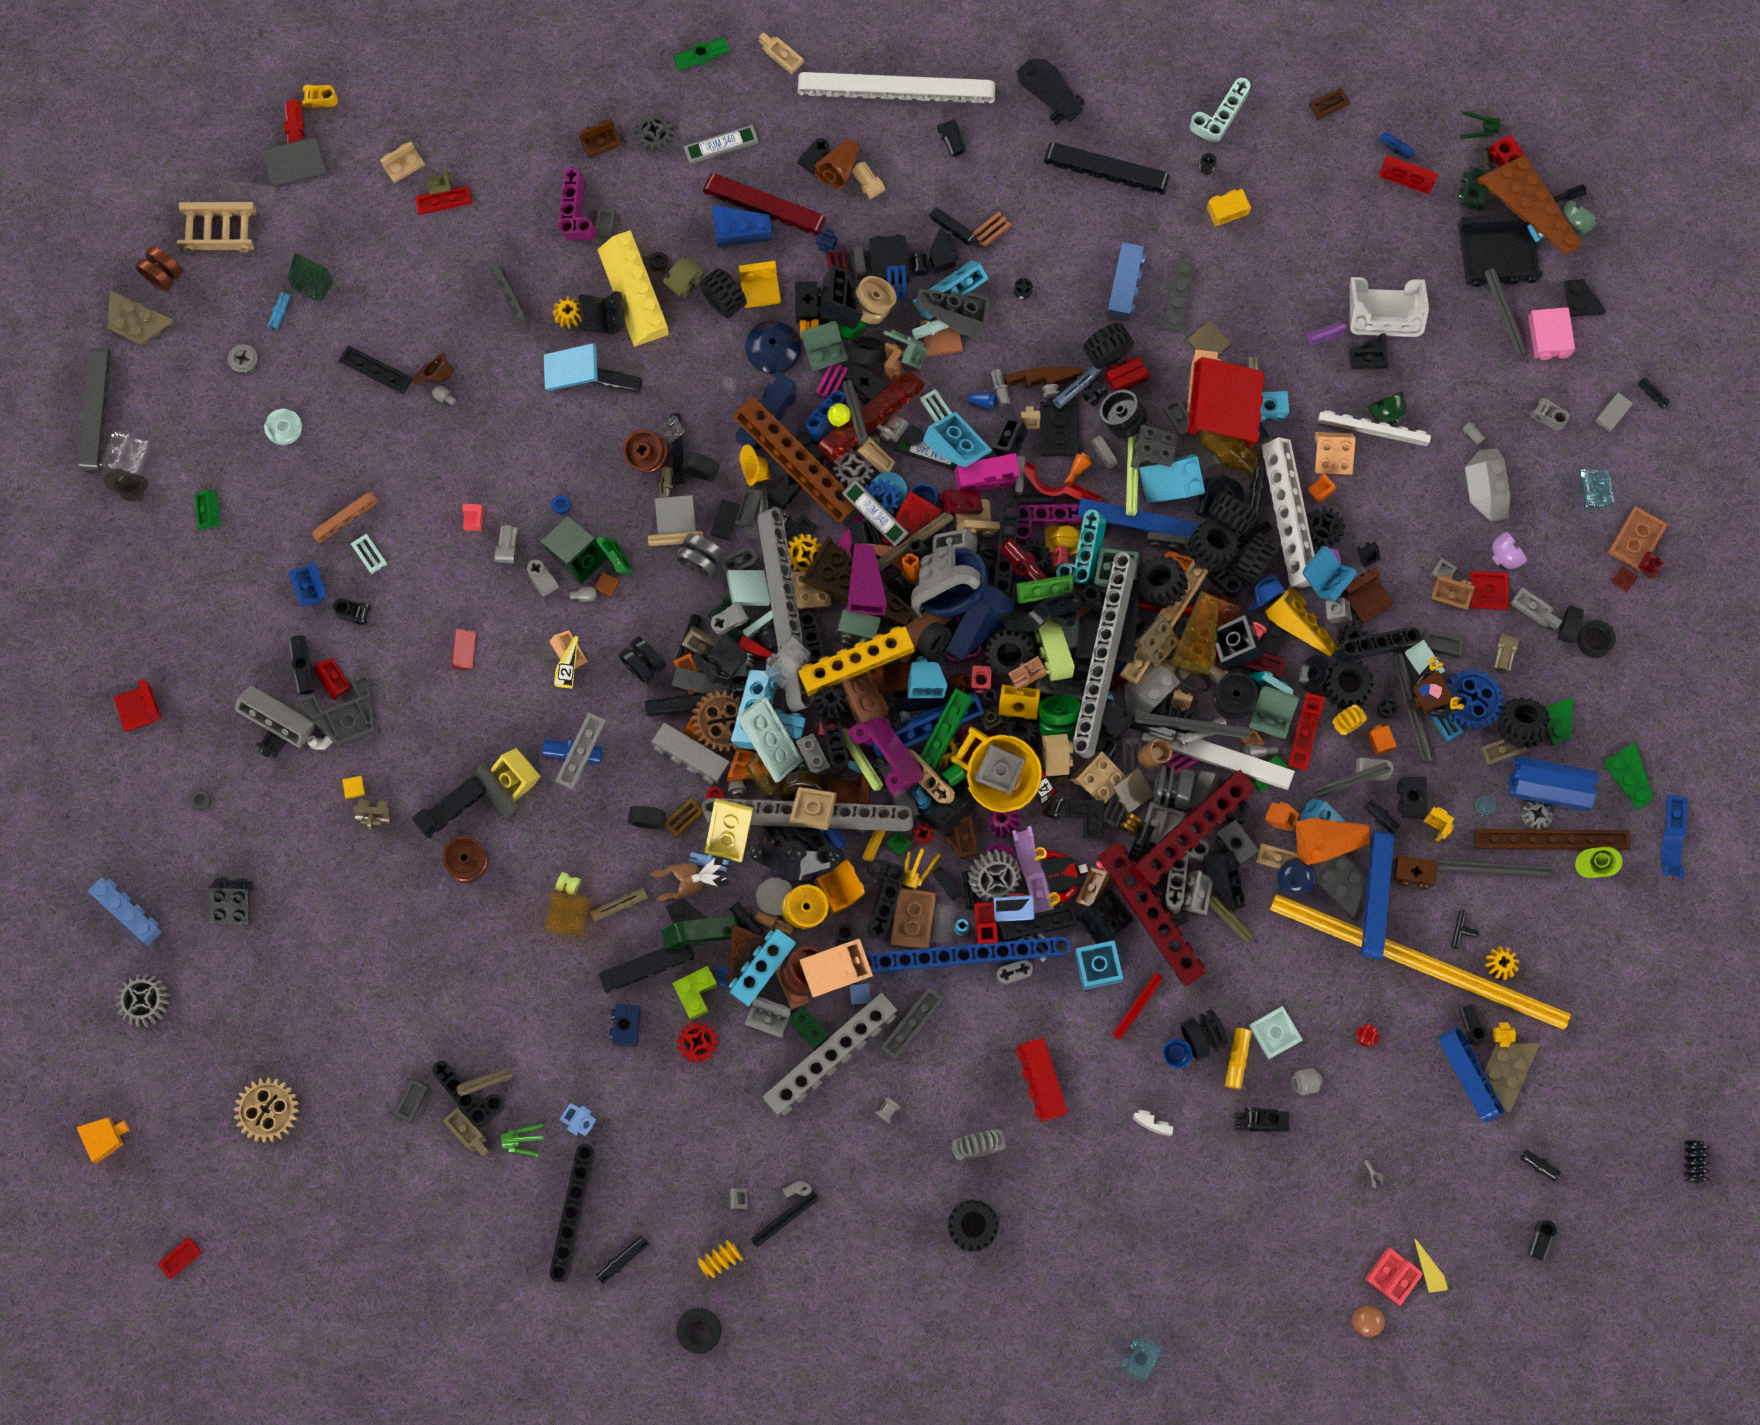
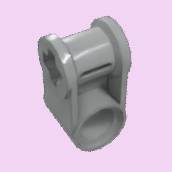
[1531,398,1569,430]
[527,560,559,598]
[711,602,749,635]
[1355,758,1394,781]

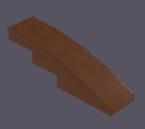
[1004,366,1083,388]

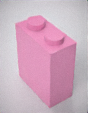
[1528,307,1575,360]

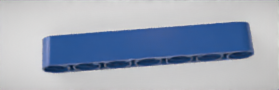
[1361,830,1394,960]

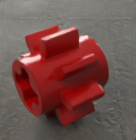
[912,823,936,846]
[1355,1024,1381,1048]

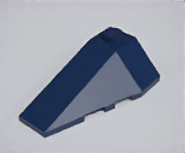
[945,584,1016,661]

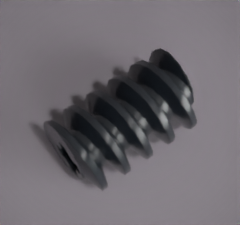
[1155,701,1195,733]
[1684,1140,1710,1183]

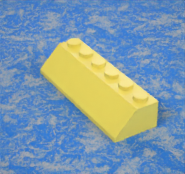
[597,230,669,347]

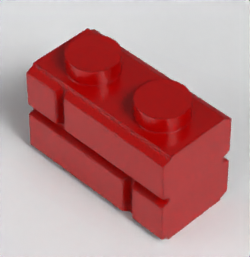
[1105,357,1149,392]

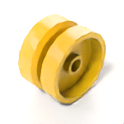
[781,884,829,930]

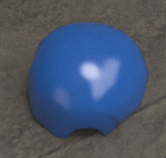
[911,483,938,506]
[1162,1038,1193,1069]

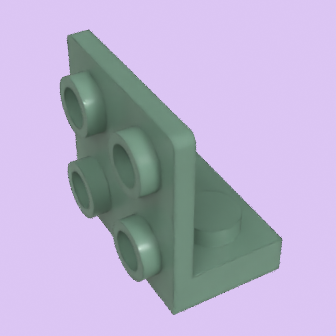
[801,321,848,371]
[883,330,929,370]

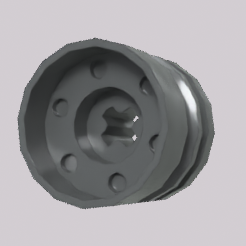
[1153,764,1194,810]

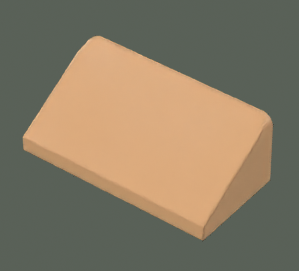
[550,630,588,669]

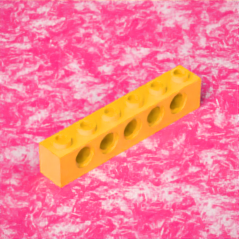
[798,626,915,696]

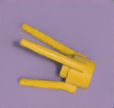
[902,848,941,890]

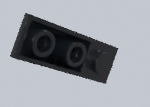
[1204,850,1245,912]

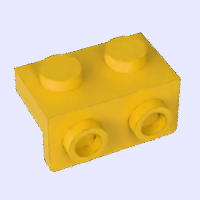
[1423,807,1454,842]

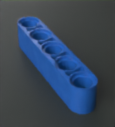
[1439,1027,1504,1123]

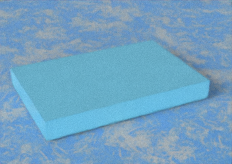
[544,344,598,391]

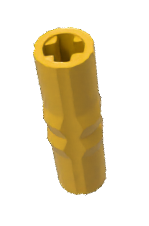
[1225,1028,1252,1090]

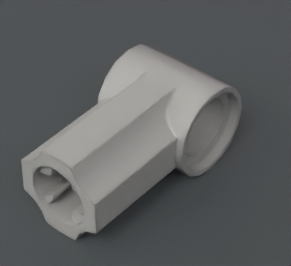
[495,525,518,564]

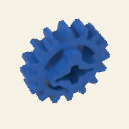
[865,479,901,515]

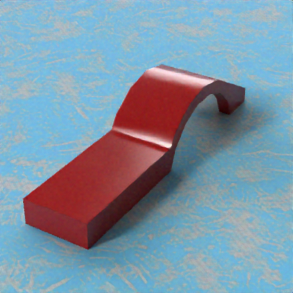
[1023,462,1103,502]

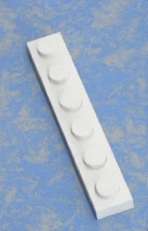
[1317,410,1431,446]

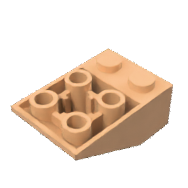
[799,939,873,997]

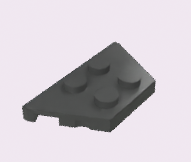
[1310,854,1368,919]

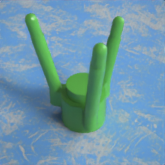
[501,1123,544,1156]

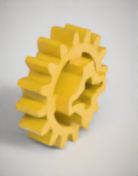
[787,534,822,572]

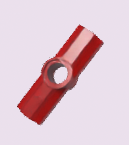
[284,100,305,143]

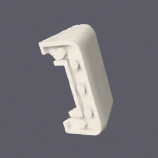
[1350,277,1429,337]

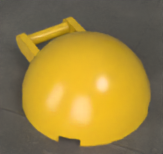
[951,727,1042,812]

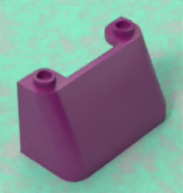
[847,717,922,799]

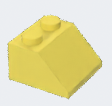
[490,748,541,801]

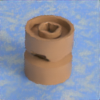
[1138,739,1172,769]

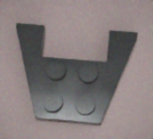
[297,674,374,747]

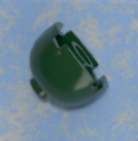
[1367,392,1406,425]

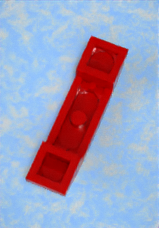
[1287,692,1325,771]

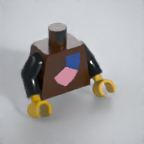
[1406,657,1464,718]

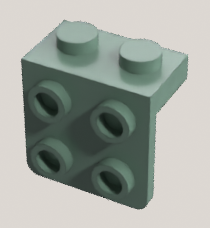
[1249,686,1299,739]

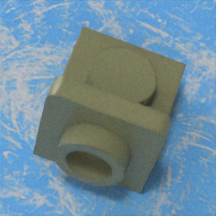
[426,166,453,195]

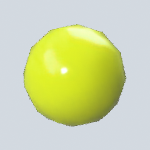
[828,403,851,427]

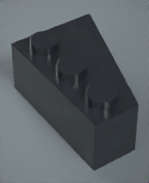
[820,265,863,330]

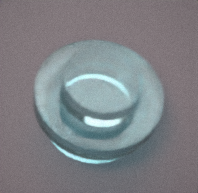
[1475,796,1495,815]

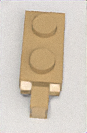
[759,32,804,75]

